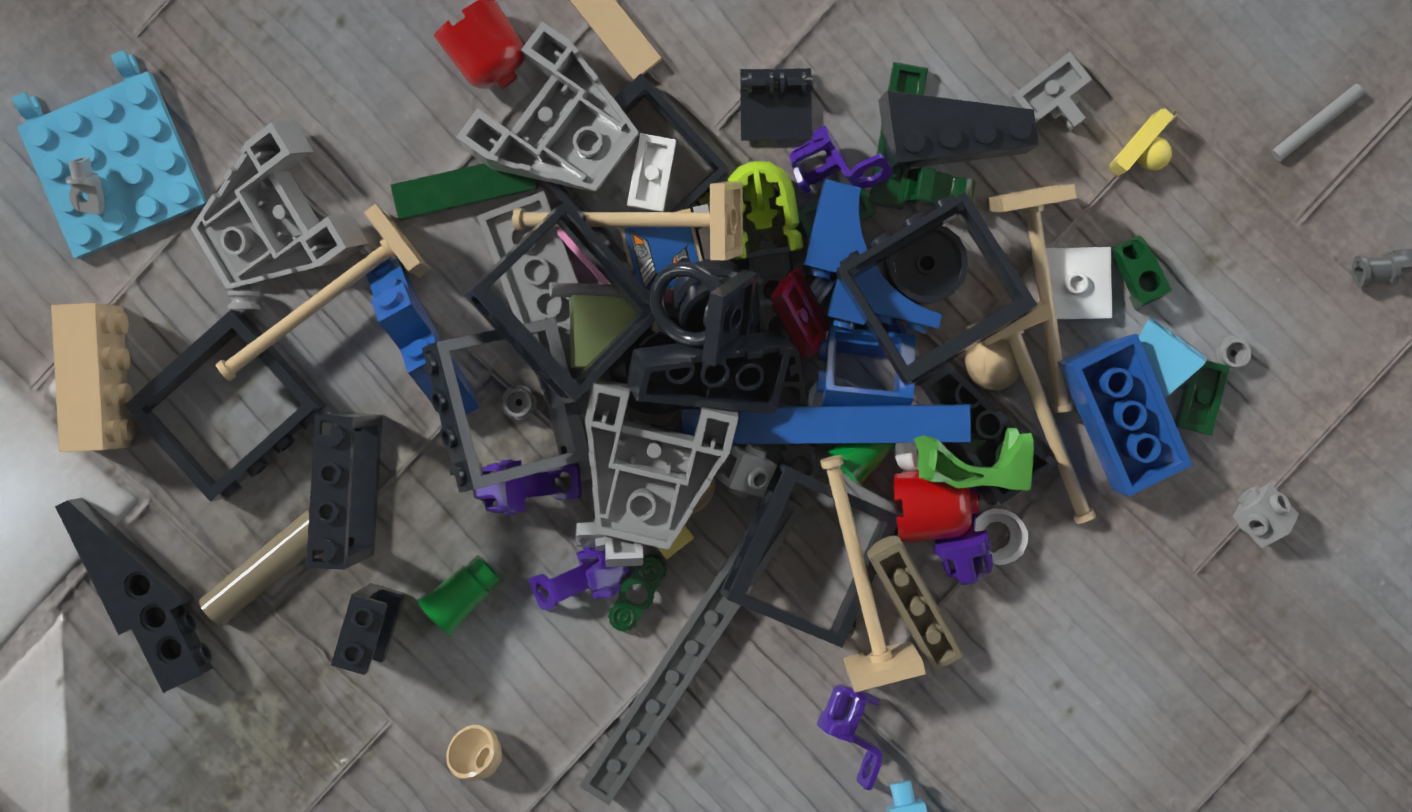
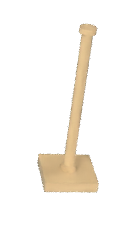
[512,181,743,260]
[987,184,1077,413]
[216,204,431,381]
[965,301,1096,524]
[820,455,926,692]

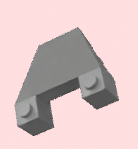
[456,21,639,193]
[190,121,369,289]
[585,377,739,550]

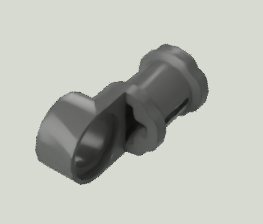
[1352,249,1412,288]

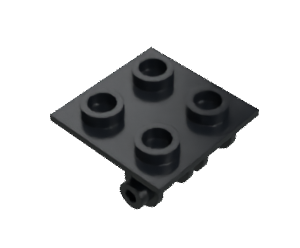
[740,68,813,141]

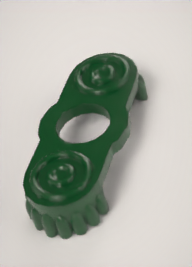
[608,554,667,632]

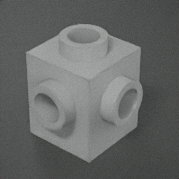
[714,444,777,498]
[1233,483,1299,548]

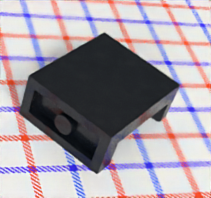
[331,583,405,675]

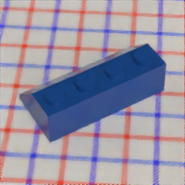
[1057,334,1192,497]

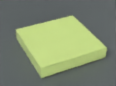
[569,295,638,369]

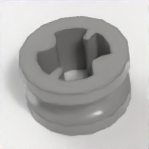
[810,277,835,305]
[228,291,261,310]

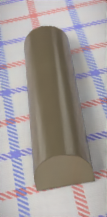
[199,509,309,626]
[867,536,965,673]

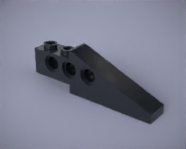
[55,498,213,693]

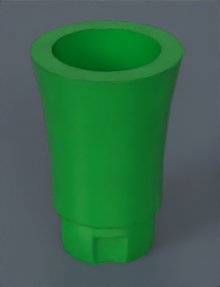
[827,443,896,488]
[417,555,501,636]

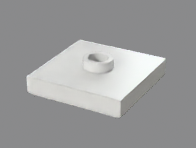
[1038,247,1112,320]

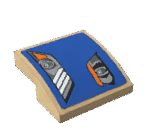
[620,208,703,292]

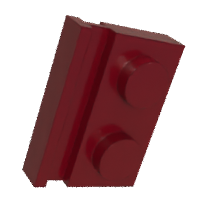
[770,268,830,358]

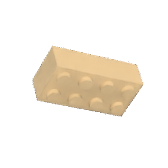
[51,303,134,452]

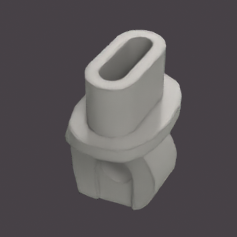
[66,157,105,215]

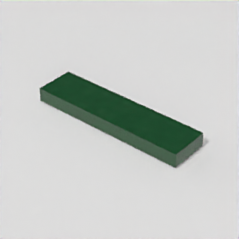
[869,62,928,210]
[390,163,538,221]

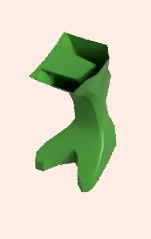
[913,428,1034,490]

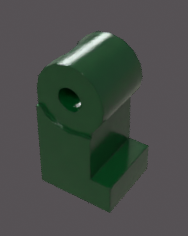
[903,167,976,207]
[1111,235,1172,310]

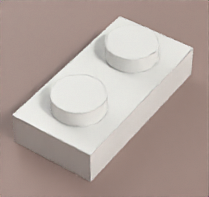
[627,133,676,212]

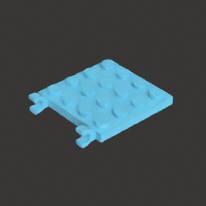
[12,50,208,259]

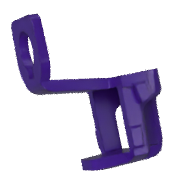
[789,125,894,194]
[473,459,582,515]
[934,486,993,585]
[529,547,628,610]
[817,684,882,791]

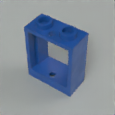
[816,326,916,406]

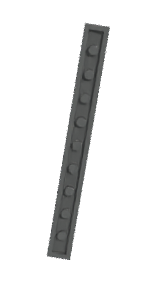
[579,498,804,805]

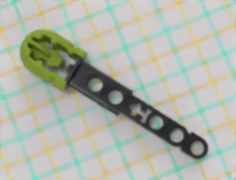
[728,161,817,477]

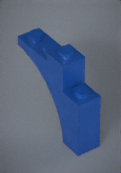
[802,179,942,334]
[366,257,480,415]

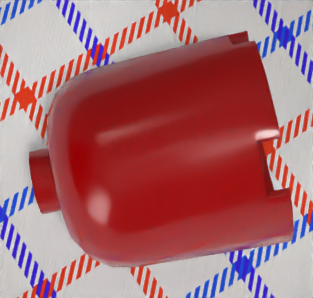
[434,0,525,89]
[894,471,979,544]

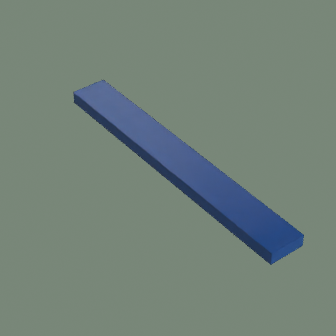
[681,404,971,444]

